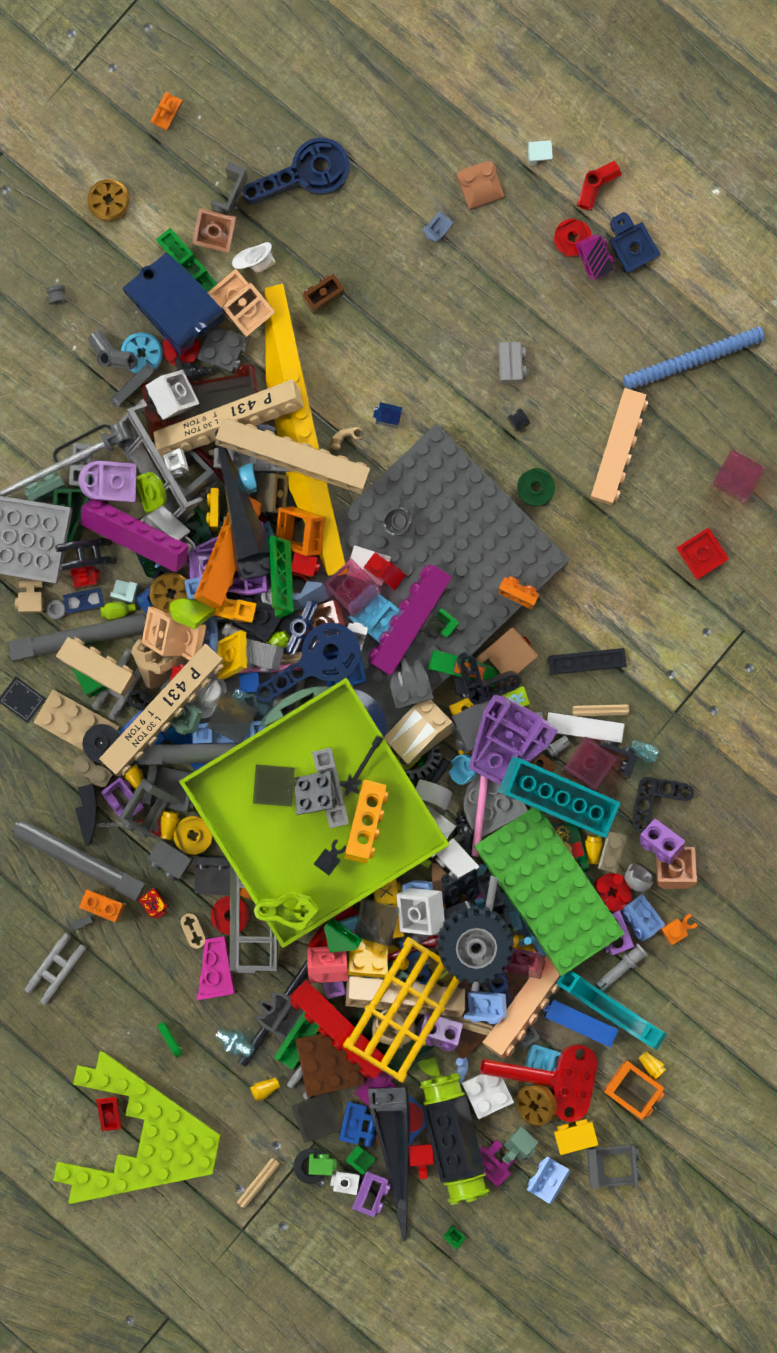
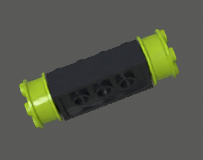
[420,1072,490,1205]

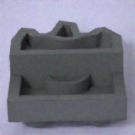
[387,657,434,709]
[255,993,303,1040]

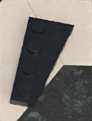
[215,592,285,643]

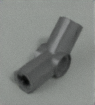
[88,330,137,370]

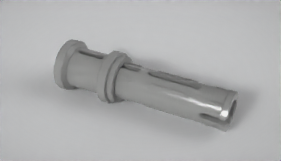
[595,943,649,992]

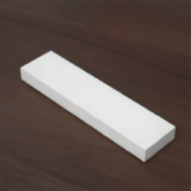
[547,712,624,743]

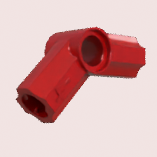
[576,161,622,211]

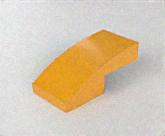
[214,599,256,623]

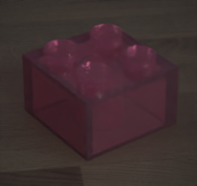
[711,449,765,504]
[324,558,382,617]
[562,736,617,791]

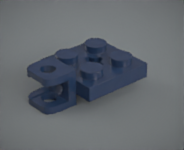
[609,212,661,274]

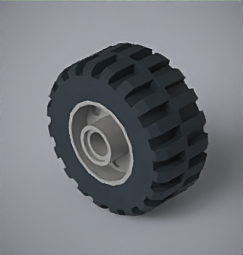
[437,906,514,984]

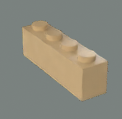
[56,637,136,698]

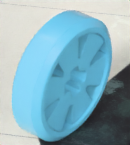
[121,332,163,374]

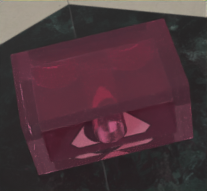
[504,948,546,979]

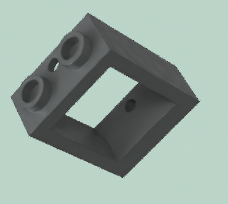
[174,450,221,502]

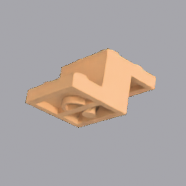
[207,269,275,337]
[142,607,206,660]

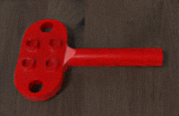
[480,1044,597,1122]

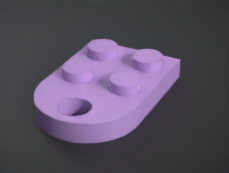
[79,461,136,503]

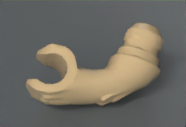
[331,427,363,450]

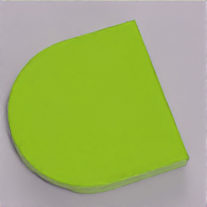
[136,472,167,513]
[169,599,215,629]

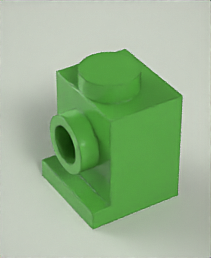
[309,1153,337,1175]

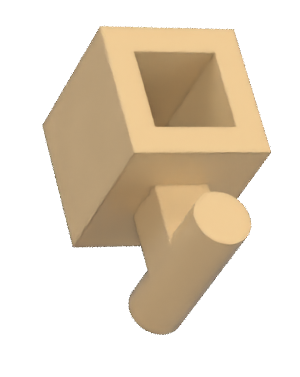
[15,580,44,614]

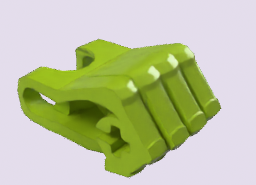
[254,892,320,930]

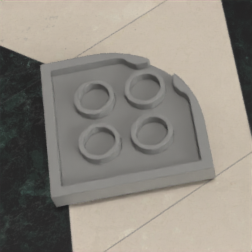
[464,774,528,838]

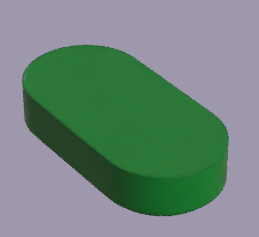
[157,1022,183,1058]

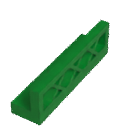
[269,535,294,618]
[274,996,337,1071]

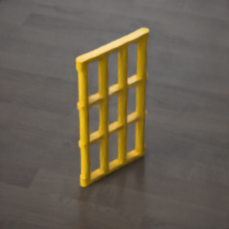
[343,937,460,1083]

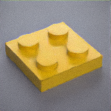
[207,488,221,532]
[217,630,247,680]
[348,938,388,978]

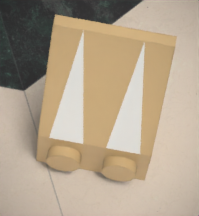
[384,700,453,766]

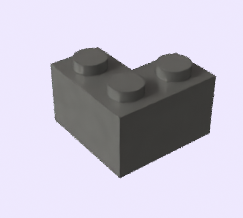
[148,839,192,881]

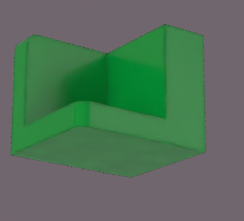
[429,608,459,639]
[345,1144,375,1175]

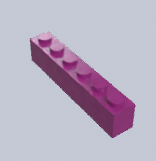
[81,499,189,572]
[367,564,452,675]

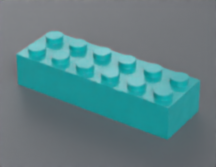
[498,756,621,838]

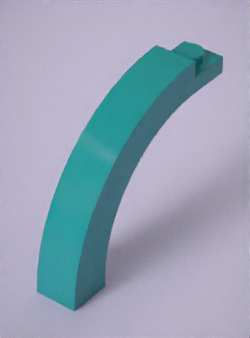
[556,970,667,1051]

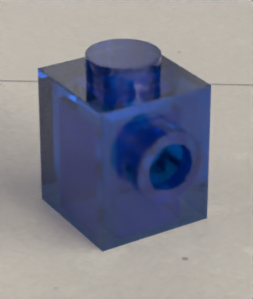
[373,402,402,429]

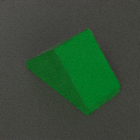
[324,918,363,953]

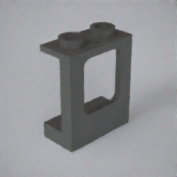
[587,1145,641,1189]

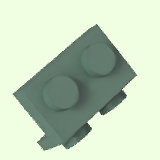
[24,472,66,502]
[170,702,203,734]

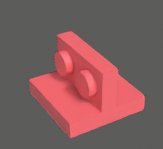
[307,946,348,983]

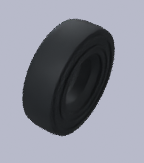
[293,1148,326,1184]

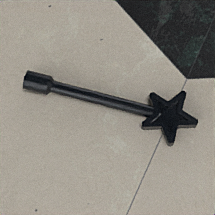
[340,735,383,796]

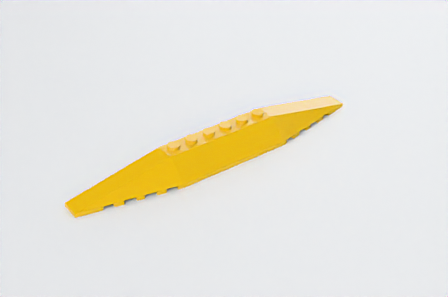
[265,284,347,577]

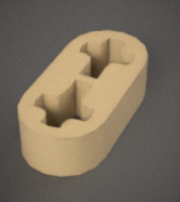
[181,913,206,949]

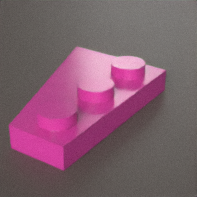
[197,936,235,1000]

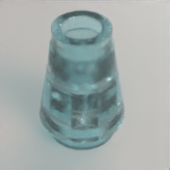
[630,740,660,764]

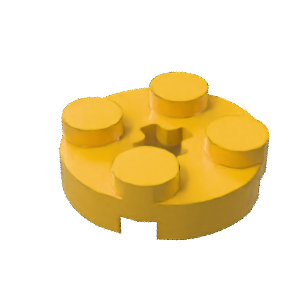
[174,816,213,855]

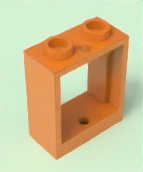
[276,506,325,556]
[79,889,126,923]
[603,1060,665,1120]

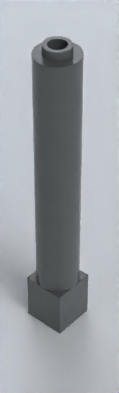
[8,613,147,662]
[139,743,239,765]
[12,820,146,901]

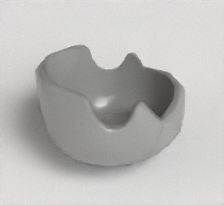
[625,864,653,892]

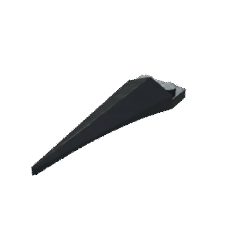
[215,429,271,581]
[368,1086,410,1241]

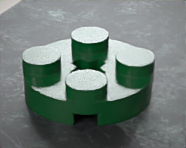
[517,468,555,507]

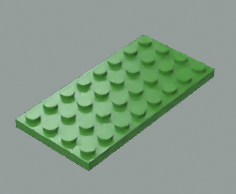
[474,808,625,976]

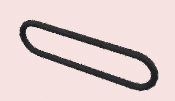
[53,424,112,463]

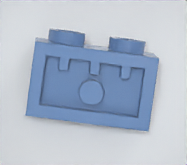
[620,894,665,942]

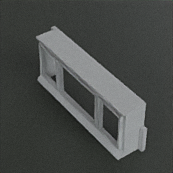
[118,399,203,524]
[230,865,279,973]

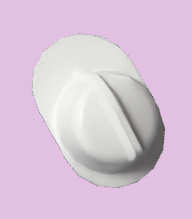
[232,242,275,272]
[191,675,227,718]

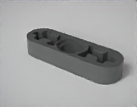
[109,363,155,407]

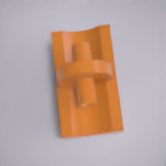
[150,92,183,131]

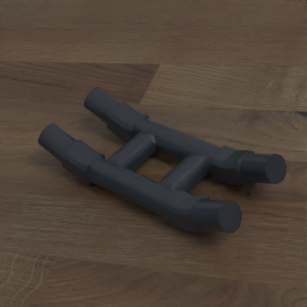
[55,538,117,571]

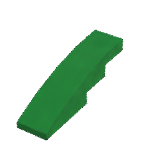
[156,228,218,292]

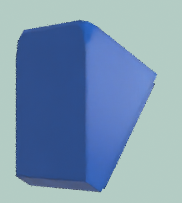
[240,672,260,693]

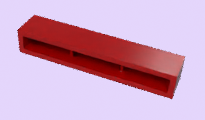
[289,980,384,1079]

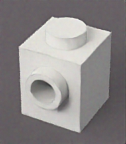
[330,1170,360,1195]

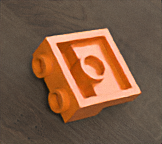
[497,576,539,610]

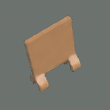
[476,627,538,688]

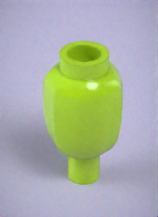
[100,601,136,620]
[266,630,291,649]

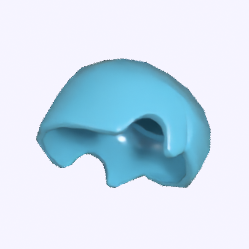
[237,463,257,494]
[449,754,477,785]

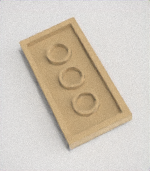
[33,689,120,751]

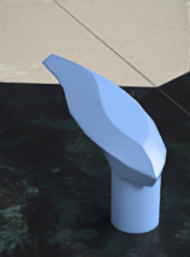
[455,1057,468,1084]

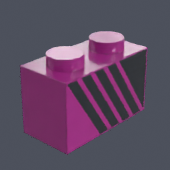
[575,234,615,280]

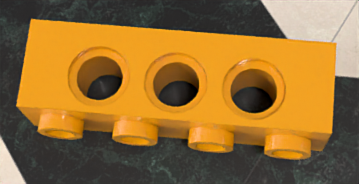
[344,780,389,864]

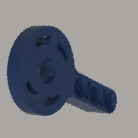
[242,138,349,205]
[255,622,361,702]

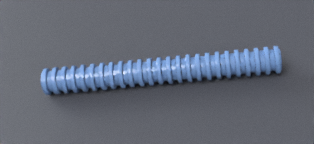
[623,326,765,390]

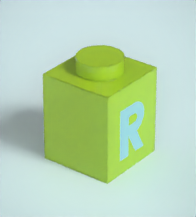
[501,686,530,707]

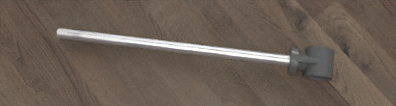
[0,422,135,497]

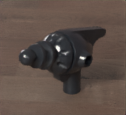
[174,356,214,383]
[453,811,474,858]

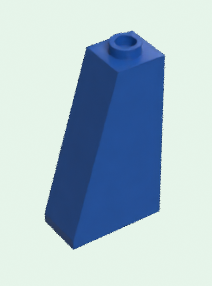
[543,999,618,1048]

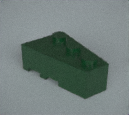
[53,489,91,542]

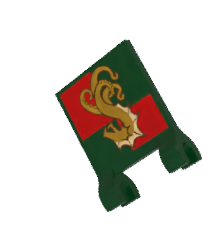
[553,822,590,872]

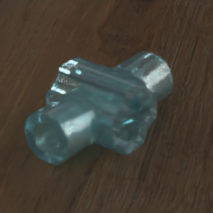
[231,687,270,717]
[215,1028,255,1057]

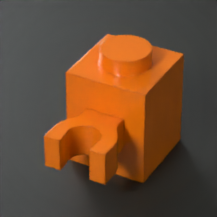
[660,913,698,945]

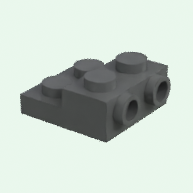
[197,326,249,374]

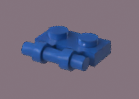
[339,1102,376,1147]

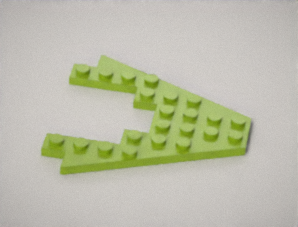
[53,1051,221,1204]

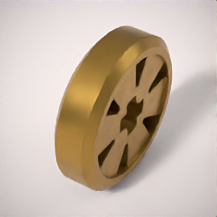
[87,179,130,222]
[150,573,188,613]
[516,1083,557,1127]

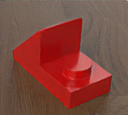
[363,552,406,590]
[96,1097,121,1131]

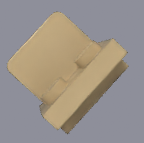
[131,639,187,689]

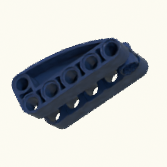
[122,253,225,356]

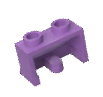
[101,778,144,824]
[352,1171,390,1217]

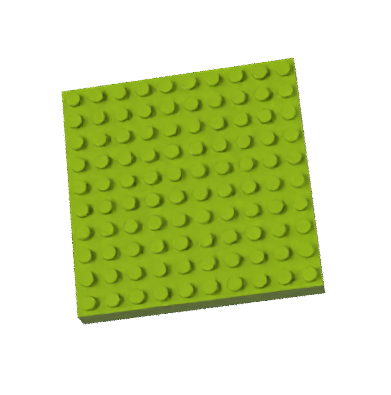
[179,677,450,948]

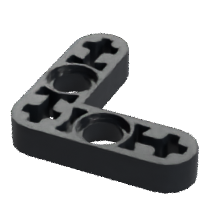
[457,652,521,704]
[632,777,694,832]

